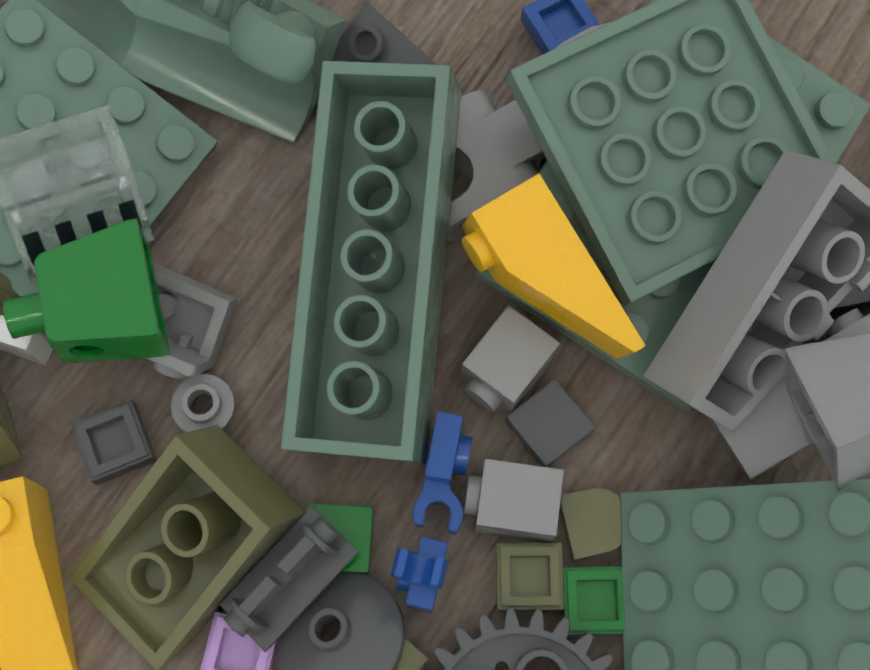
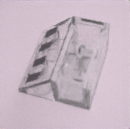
[0,105,154,283]

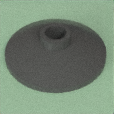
[276,572,405,670]

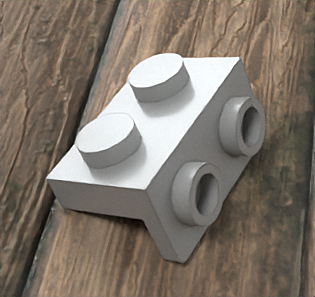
[146,263,238,379]

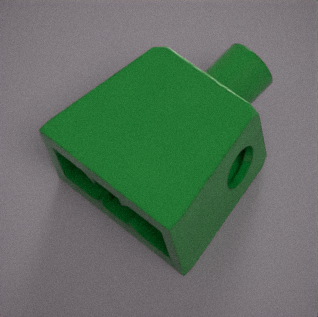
[3,218,171,363]

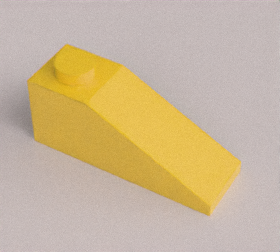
[462,173,646,359]
[0,476,78,670]

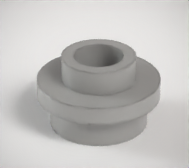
[171,374,236,433]

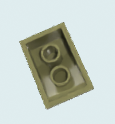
[69,425,306,670]

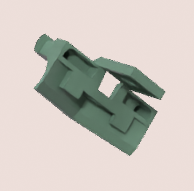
[37,0,347,143]

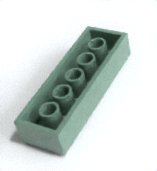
[281,61,461,464]

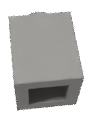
[461,305,560,415]
[464,459,564,543]

